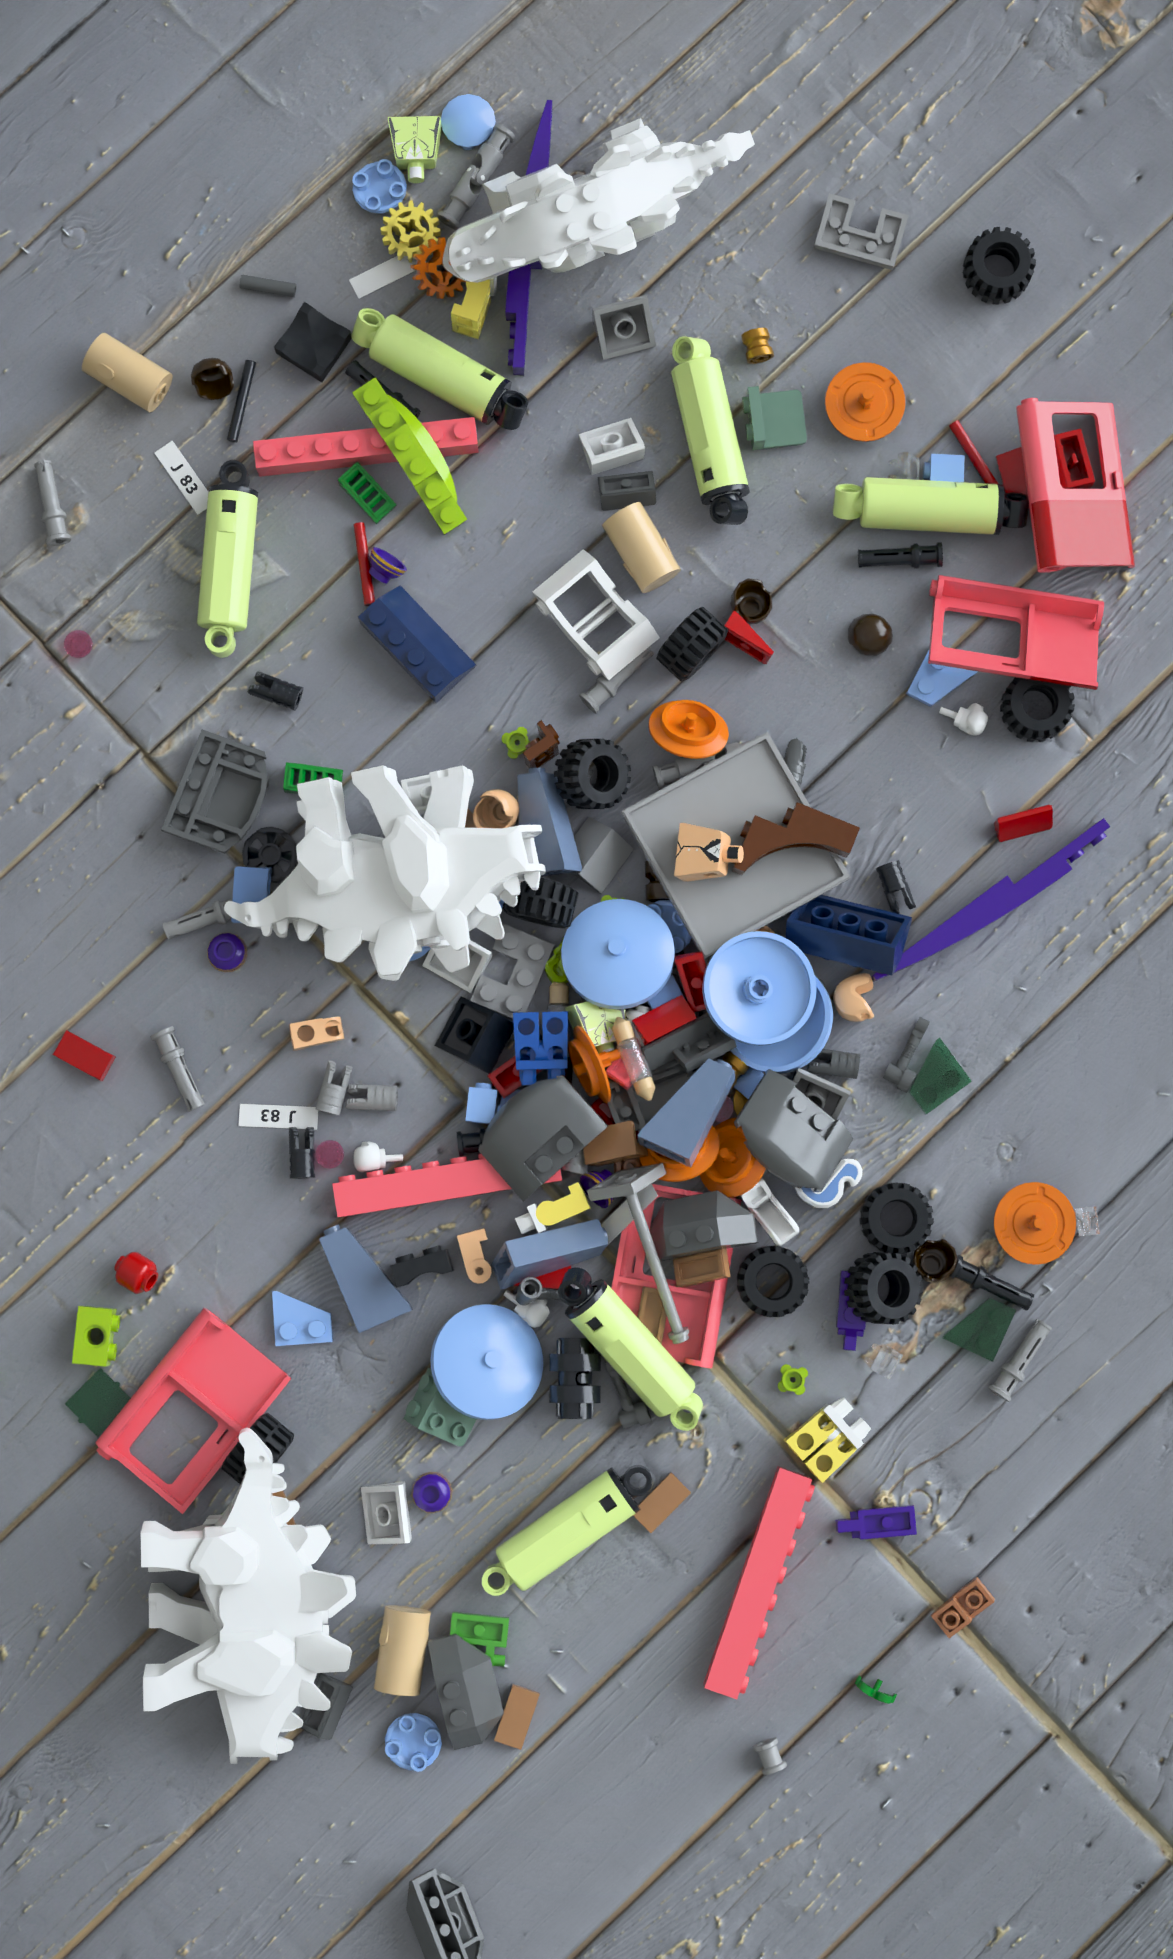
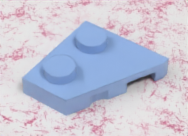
[906,650,978,707]
[272,1291,333,1346]

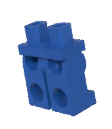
[513,1011,568,1085]

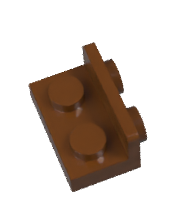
[523,720,560,769]

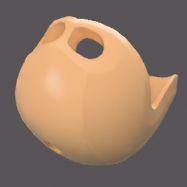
[473,789,519,828]
[833,973,874,1022]

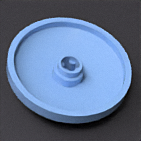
[561,899,675,1009]
[702,931,816,1046]
[731,976,833,1074]
[430,1304,543,1420]

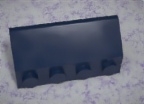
[358,585,476,703]
[785,895,912,976]

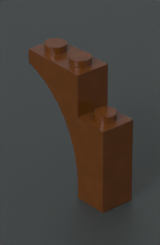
[732,802,860,875]

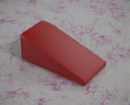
[724,611,774,664]
[53,1030,116,1081]

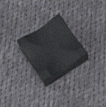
[274,302,352,382]
[390,1245,454,1288]

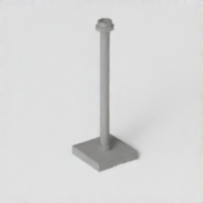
[587,1163,689,1344]

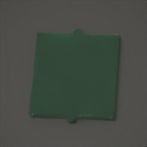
[65,1368,131,1437]

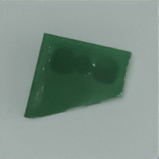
[909,1038,972,1115]
[942,1298,1016,1362]

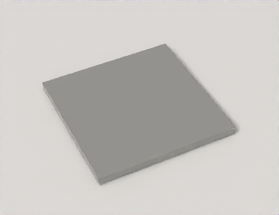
[621,732,851,959]

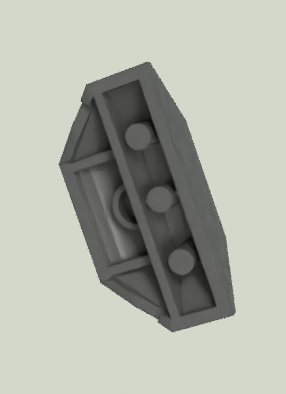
[650,1191,759,1262]
[428,1633,504,1750]
[406,1868,484,1959]

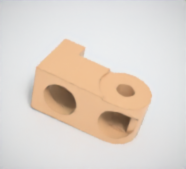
[289,1017,345,1051]
[457,1228,492,1284]

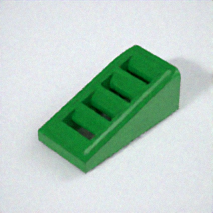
[338,462,397,524]
[283,762,343,794]

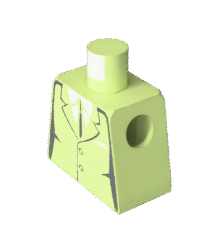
[388,116,442,183]
[565,1001,626,1054]

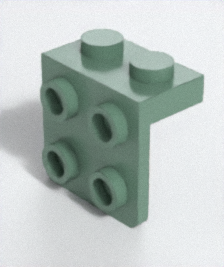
[742,386,807,450]
[403,1367,477,1447]

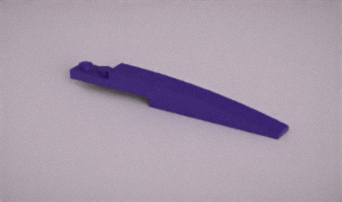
[505,100,553,376]
[871,818,1110,982]

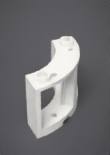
[532,549,660,680]

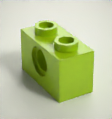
[72,1306,120,1367]

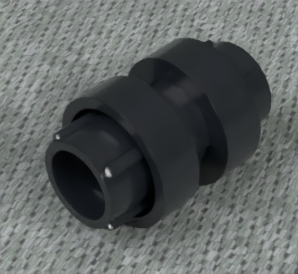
[549,1338,601,1419]

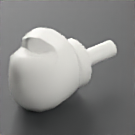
[939,703,988,736]
[353,1141,403,1172]
[504,1290,550,1328]

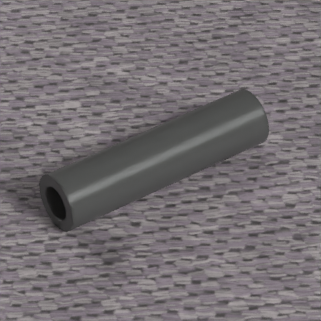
[239,275,296,297]

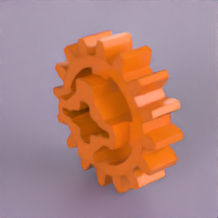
[410,237,466,299]

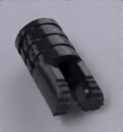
[247,671,303,711]
[876,860,916,914]
[289,1127,315,1179]

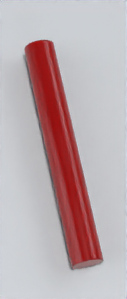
[949,420,998,484]
[353,522,375,606]

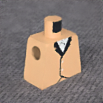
[674,823,744,882]

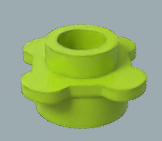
[501,727,530,759]
[778,1364,808,1395]

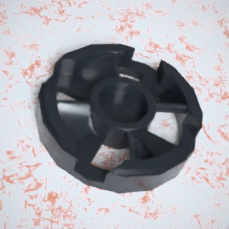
[242,827,297,883]

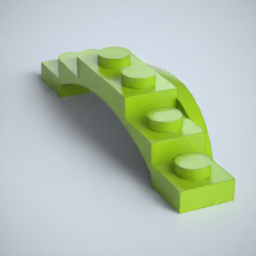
[352,377,467,535]

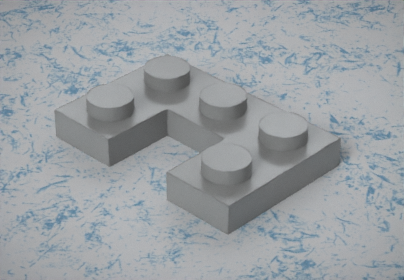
[814,193,909,270]
[470,923,555,1019]

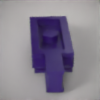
[836,1271,866,1351]
[835,1505,917,1540]

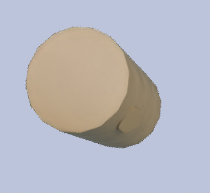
[82,333,173,413]
[602,502,681,593]
[374,1605,431,1696]

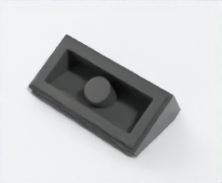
[598,471,656,511]
[300,1673,353,1740]

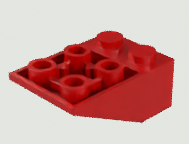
[996,428,1095,495]

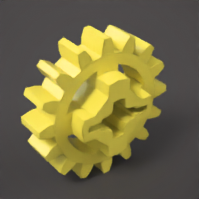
[381,200,441,263]

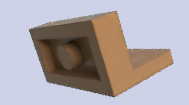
[583,1121,648,1167]

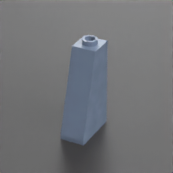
[517,768,582,877]
[638,1058,736,1168]
[491,1219,608,1289]
[319,1224,413,1333]

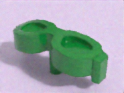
[855,1675,897,1704]

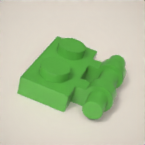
[450,1612,509,1667]

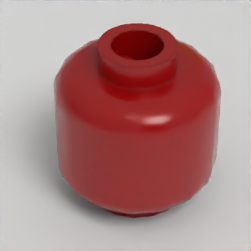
[114,1252,158,1294]

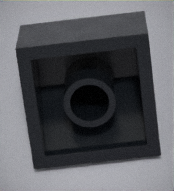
[434,996,514,1074]

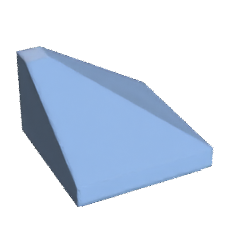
[734,1067,764,1099]

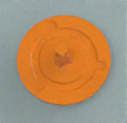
[825,362,906,442]
[648,700,729,759]
[568,1026,620,1103]
[700,1118,766,1198]
[640,1125,720,1182]
[994,1182,1076,1265]

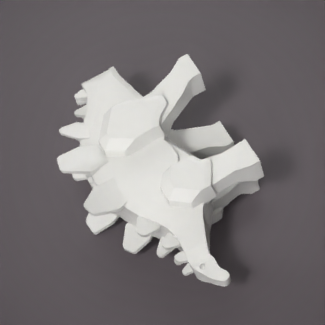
[443,118,755,283]
[224,765,546,981]
[141,1428,356,1764]

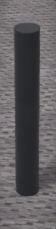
[227,360,256,443]

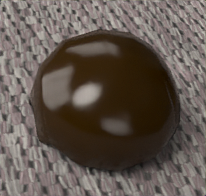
[191,358,234,400]
[730,578,772,624]
[848,614,893,656]
[912,1239,957,1283]

